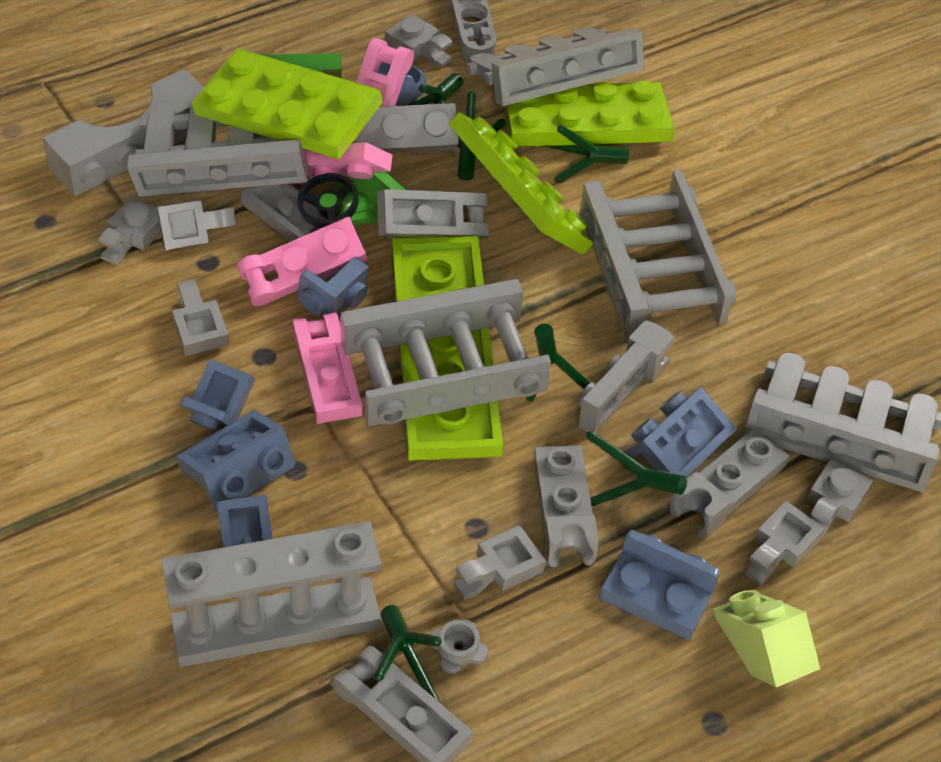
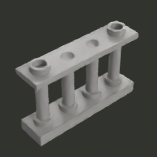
[580,170,736,339]
[340,279,551,427]
[162,521,382,667]

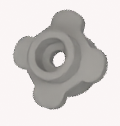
[430,620,488,674]

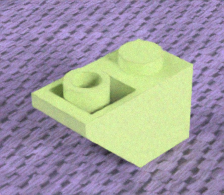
[713,590,820,687]

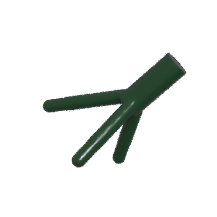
[406,73,463,106]
[457,91,505,181]
[545,125,629,183]
[526,323,590,401]
[586,431,687,506]
[374,605,442,703]

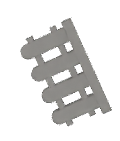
[466,27,644,106]
[127,102,309,197]
[743,353,941,493]

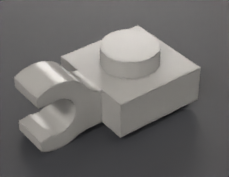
[385,14,452,68]
[99,197,161,265]
[157,200,237,250]
[172,279,229,356]
[807,459,873,538]
[745,501,825,586]
[454,525,546,600]

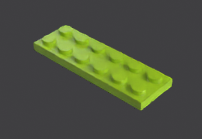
[392,236,503,461]

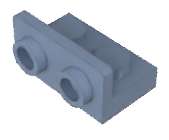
[624,387,737,478]
[176,410,296,511]
[599,530,720,641]

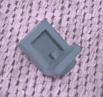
[297,257,369,317]
[180,359,255,431]
[217,495,273,548]

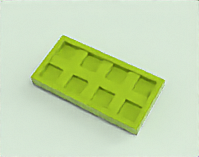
[191,48,383,160]
[504,81,675,147]
[448,112,594,255]

